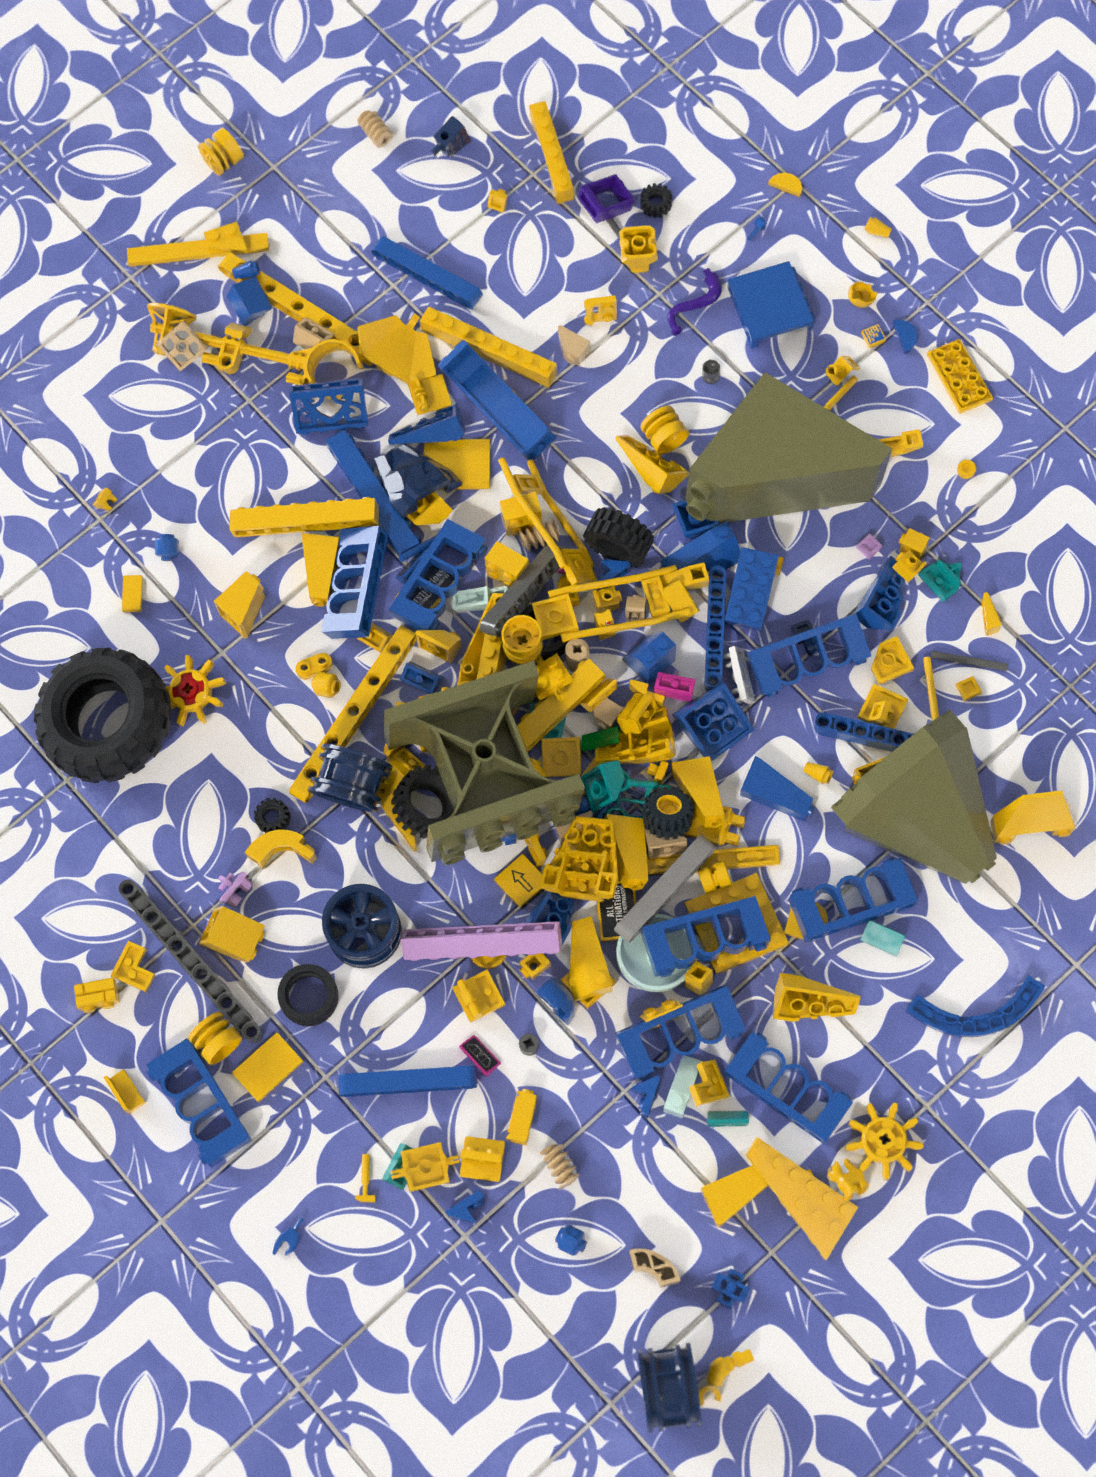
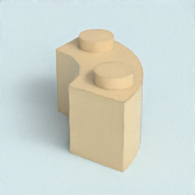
[629,1249,681,1288]

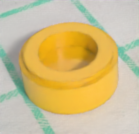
[957,459,976,479]

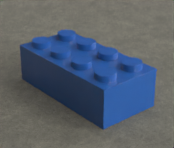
[725,547,779,632]

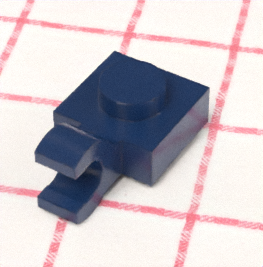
[791,619,816,656]

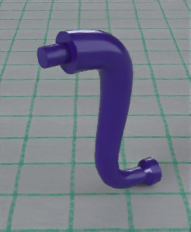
[667,268,722,336]

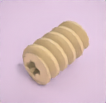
[357,110,393,148]
[518,519,560,552]
[565,638,590,673]
[539,1144,580,1190]

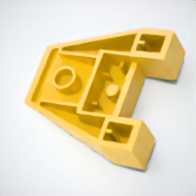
[990,790,1075,845]

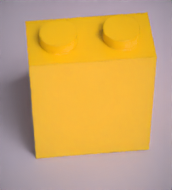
[214,571,265,639]
[198,906,265,963]

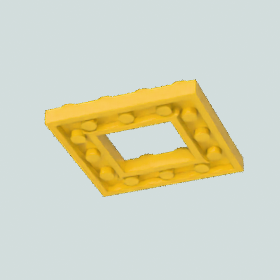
[685,873,789,975]

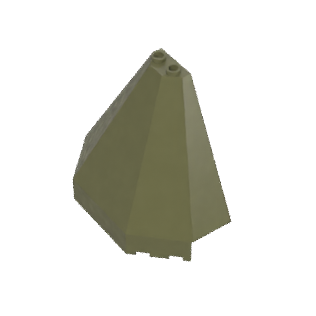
[831,710,997,884]

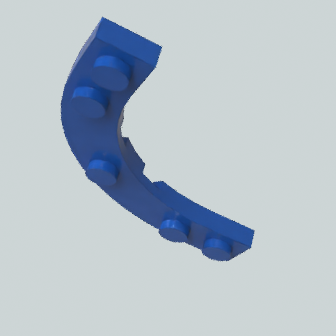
[906,975,1045,1037]

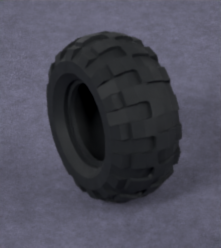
[34,648,172,783]

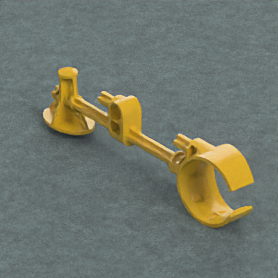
[147,303,364,400]

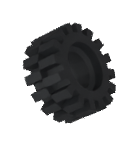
[640,183,672,218]
[254,798,291,833]

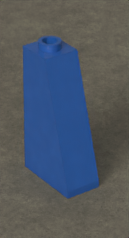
[740,756,815,821]

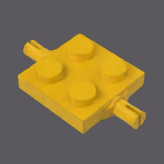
[536,654,573,701]
[390,1142,460,1192]

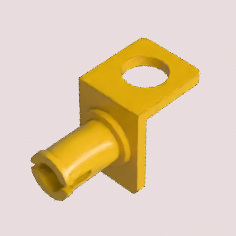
[825,356,861,386]

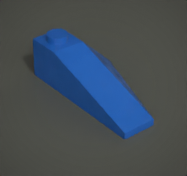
[388,403,465,445]
[660,522,741,572]
[854,556,904,631]
[525,890,574,947]

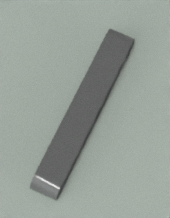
[480,544,567,637]

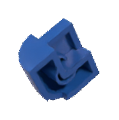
[537,977,576,1026]

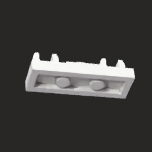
[723,646,755,704]

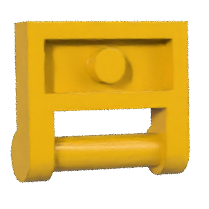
[584,295,617,326]

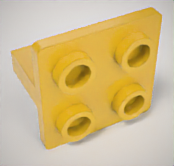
[460,1136,505,1182]

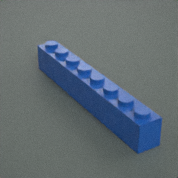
[326,430,421,556]

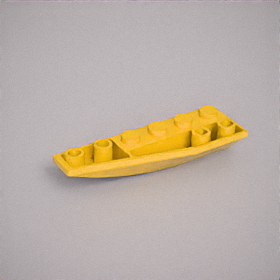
[457,593,506,686]

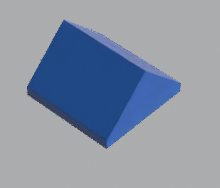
[227,277,273,326]
[672,500,720,539]

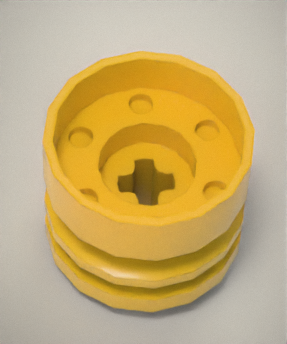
[197,128,244,176]
[640,406,689,455]
[501,615,543,664]
[188,1012,242,1065]

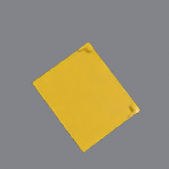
[424,439,490,490]

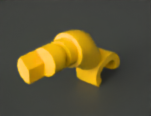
[698,1349,754,1406]

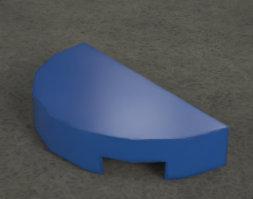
[893,320,918,354]

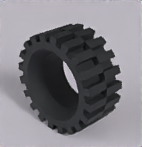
[583,507,654,568]
[391,765,454,839]

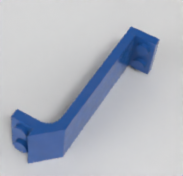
[438,339,557,461]

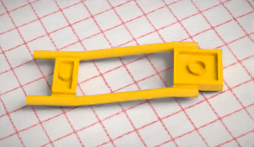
[498,457,598,585]
[532,565,691,643]

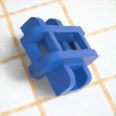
[711,1269,750,1308]

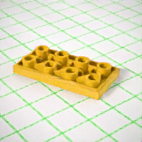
[927,339,993,414]

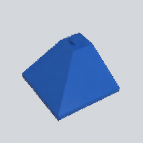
[672,683,755,762]

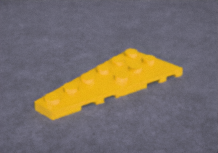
[745,1137,858,1260]

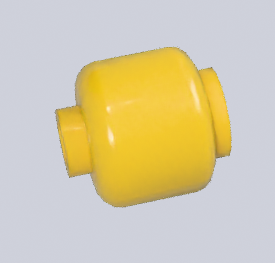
[311,672,341,698]

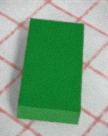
[581,726,620,751]

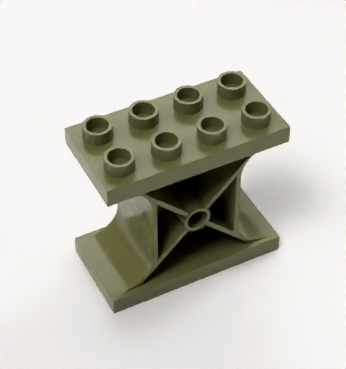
[384,661,585,866]

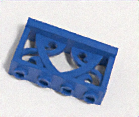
[289,378,368,435]

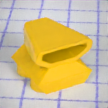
[619,225,658,273]

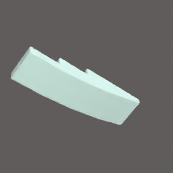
[452,586,531,611]

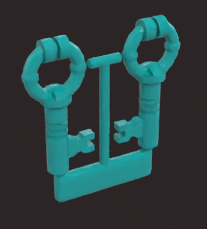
[604,771,671,825]

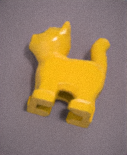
[827,1159,870,1201]

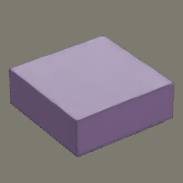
[856,533,883,560]

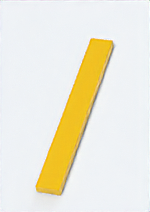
[127,233,269,267]
[647,845,780,875]

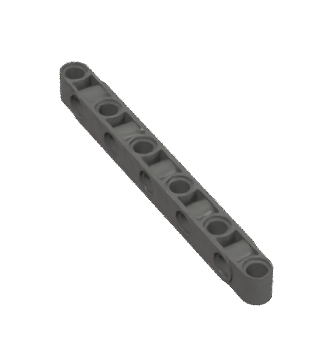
[119,879,263,1044]

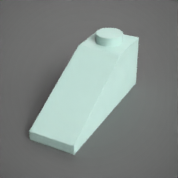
[663,1056,702,1118]

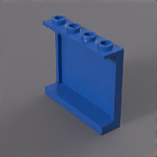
[727,261,815,349]

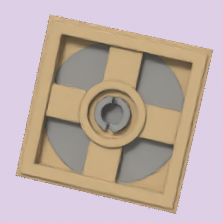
[156,320,208,372]

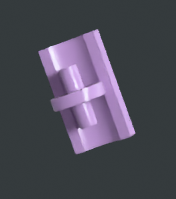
[218,871,253,907]

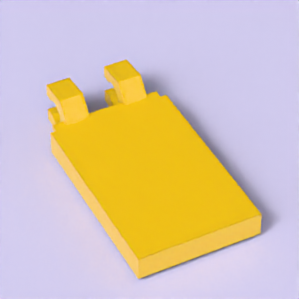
[684,805,746,846]

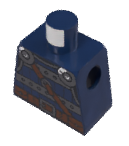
[431,115,471,159]

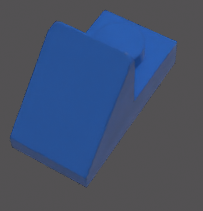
[598,560,630,590]
[631,1075,660,1118]
[445,1190,485,1224]

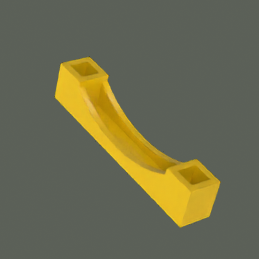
[529,101,574,204]

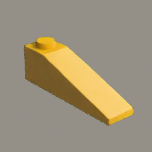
[615,435,689,494]
[569,916,613,1002]
[773,973,861,1022]

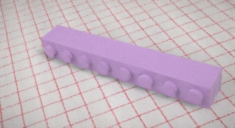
[400,922,562,961]

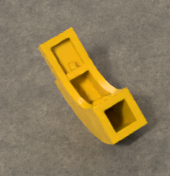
[244,830,317,868]

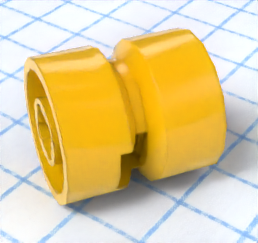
[697,860,732,893]

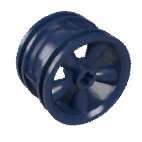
[307,744,393,813]
[322,884,402,969]
[637,1343,702,1433]

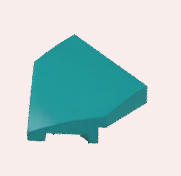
[918,559,961,602]

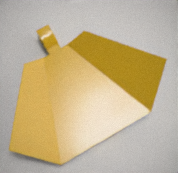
[357,313,436,384]

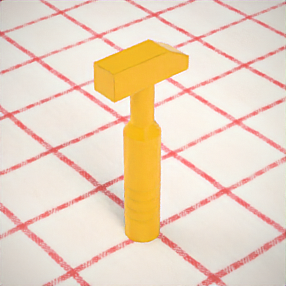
[355,1154,375,1203]

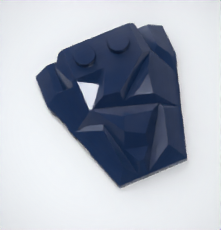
[374,444,462,518]

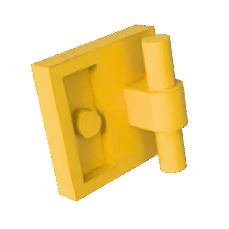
[452,970,506,1024]

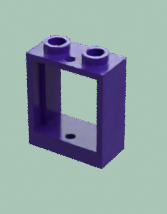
[578,174,635,224]

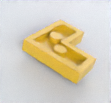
[110,941,156,993]
[689,1059,730,1106]

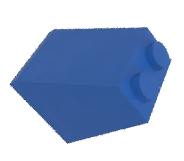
[622,632,676,685]

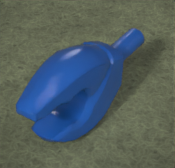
[272,1217,304,1256]

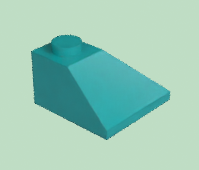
[581,760,625,813]

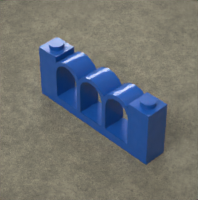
[389,519,488,630]
[321,526,389,639]
[747,613,871,698]
[788,858,918,943]
[641,896,771,978]
[615,985,746,1080]
[724,1032,853,1145]
[146,1038,253,1168]

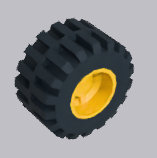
[643,787,694,840]

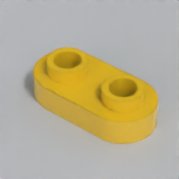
[295,653,333,680]

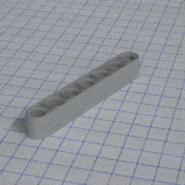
[614,835,716,943]

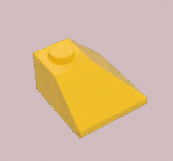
[406,492,453,525]
[415,630,462,664]

